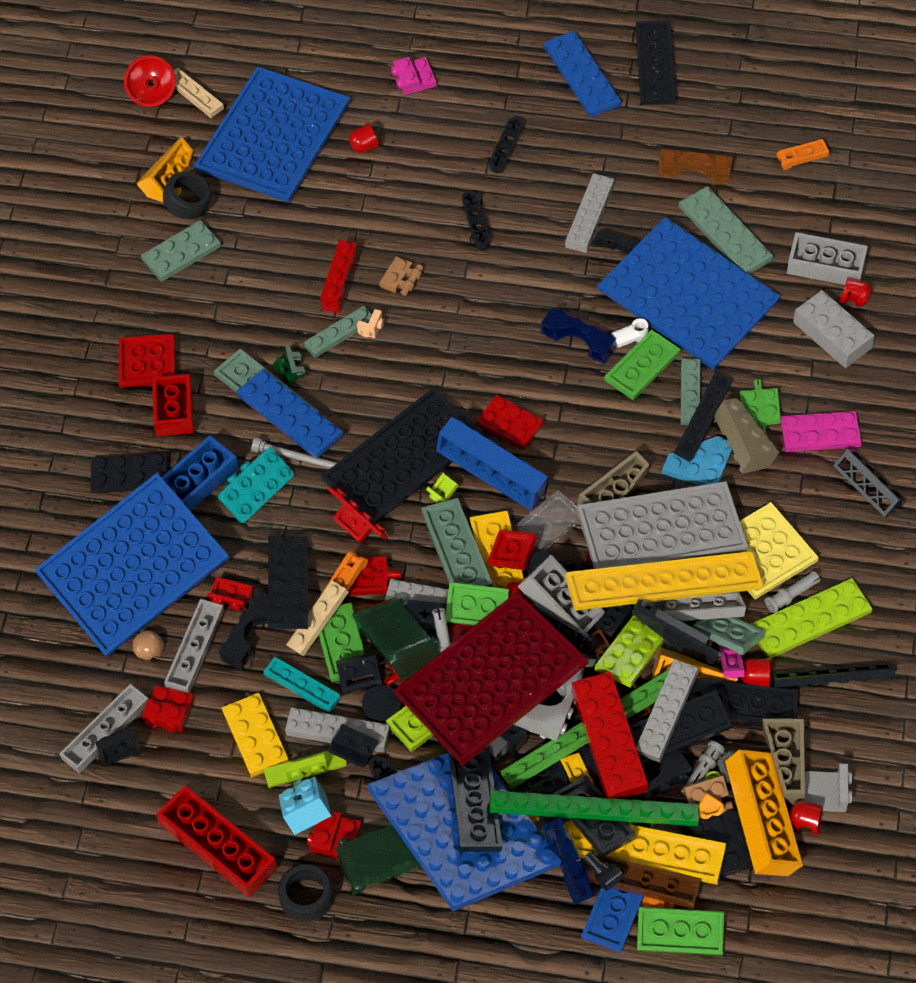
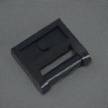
[336,652,382,696]

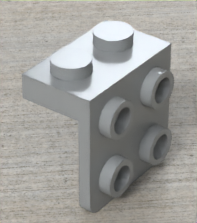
[805,764,852,812]

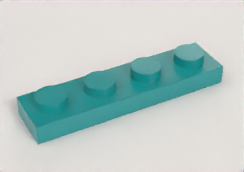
[263,657,341,713]

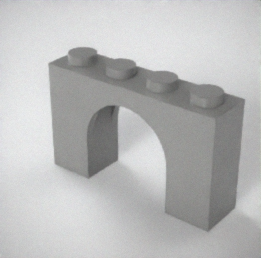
[514,669,585,741]

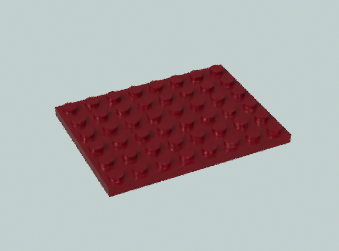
[393,592,589,766]

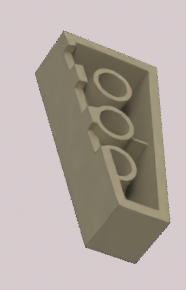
[714,398,779,474]
[577,451,649,505]
[762,719,805,804]

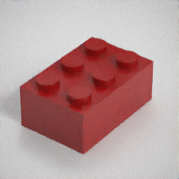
[152,374,194,436]

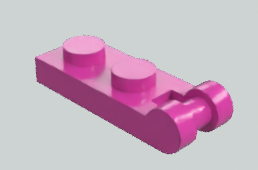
[718,644,744,679]

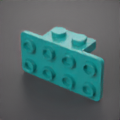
[218,448,294,523]

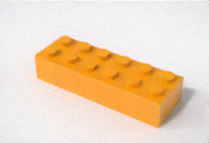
[725,750,803,876]

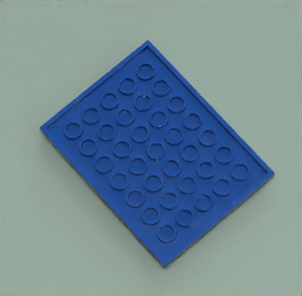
[194,66,350,202]
[597,217,781,370]
[34,473,230,657]
[367,753,561,912]

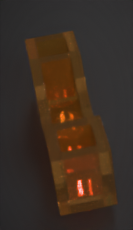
[658,149,732,184]

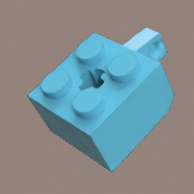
[279,776,331,835]

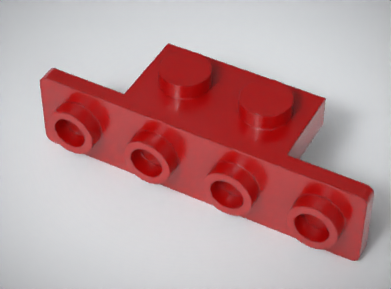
[328,487,388,543]

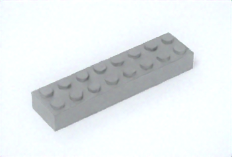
[565,173,614,253]
[385,579,449,610]
[646,592,746,621]
[164,599,224,693]
[636,659,698,762]
[59,684,148,774]
[285,708,390,753]

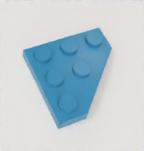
[662,436,733,486]

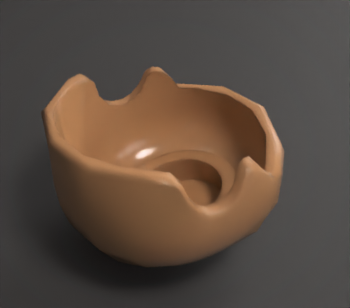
[132,630,165,661]

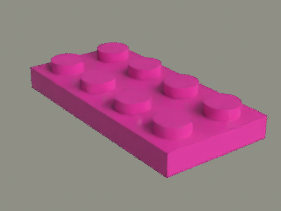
[780,411,861,452]

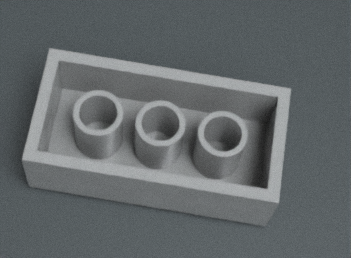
[787,232,868,285]
[793,290,874,368]
[518,555,605,641]

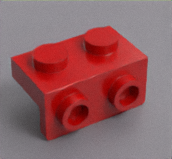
[207,577,254,611]

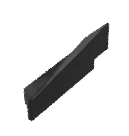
[632,599,722,666]

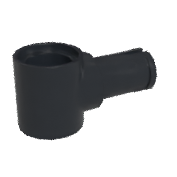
[584,851,624,891]

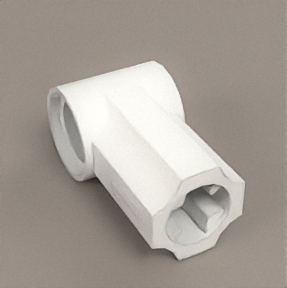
[611,318,648,348]

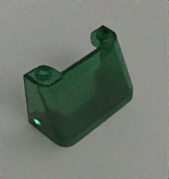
[351,597,440,682]
[335,825,423,896]

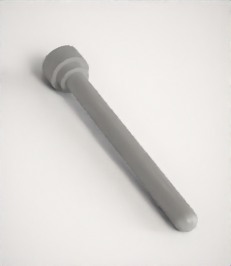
[251,437,337,468]

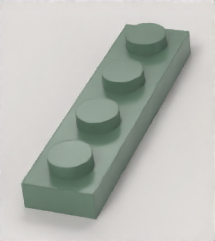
[304,306,372,358]
[680,359,700,425]

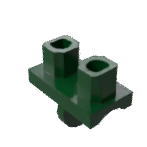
[273,346,305,384]

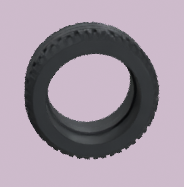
[163,171,211,219]
[278,863,334,922]

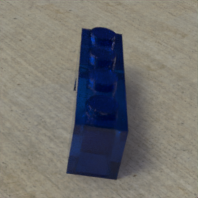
[541,307,616,365]
[540,818,597,905]

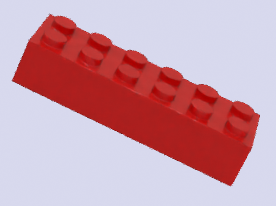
[571,671,648,799]
[156,785,278,898]

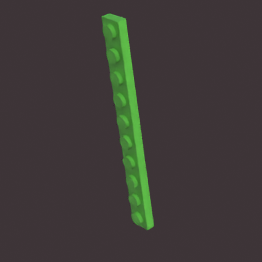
[499,669,670,789]

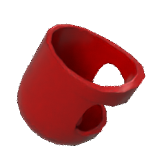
[349,122,379,154]
[839,277,871,307]
[741,658,773,687]
[790,800,823,836]

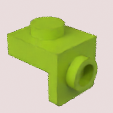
[426,473,459,503]

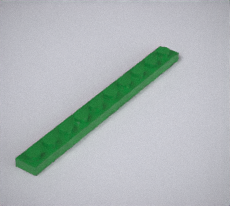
[490,791,699,826]

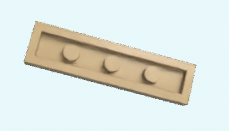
[173,68,224,118]
[286,581,349,657]

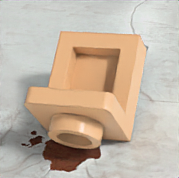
[357,309,384,338]

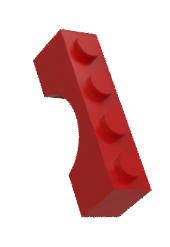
[320,240,358,313]

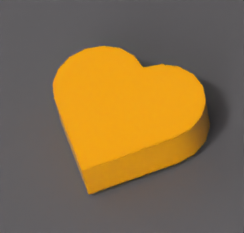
[698,793,724,819]

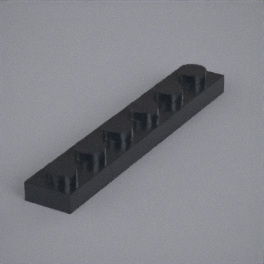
[674,371,732,462]
[771,662,895,689]

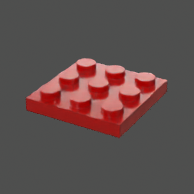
[119,334,175,388]

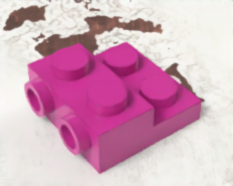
[391,57,437,95]

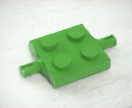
[740,379,781,435]

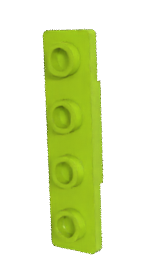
[264,751,347,788]

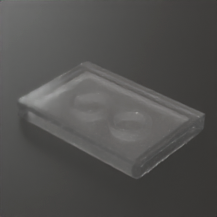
[517,490,580,550]

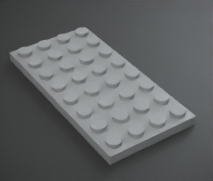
[576,481,748,569]

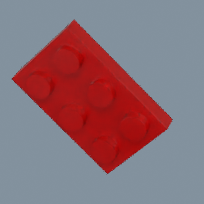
[476,395,544,450]

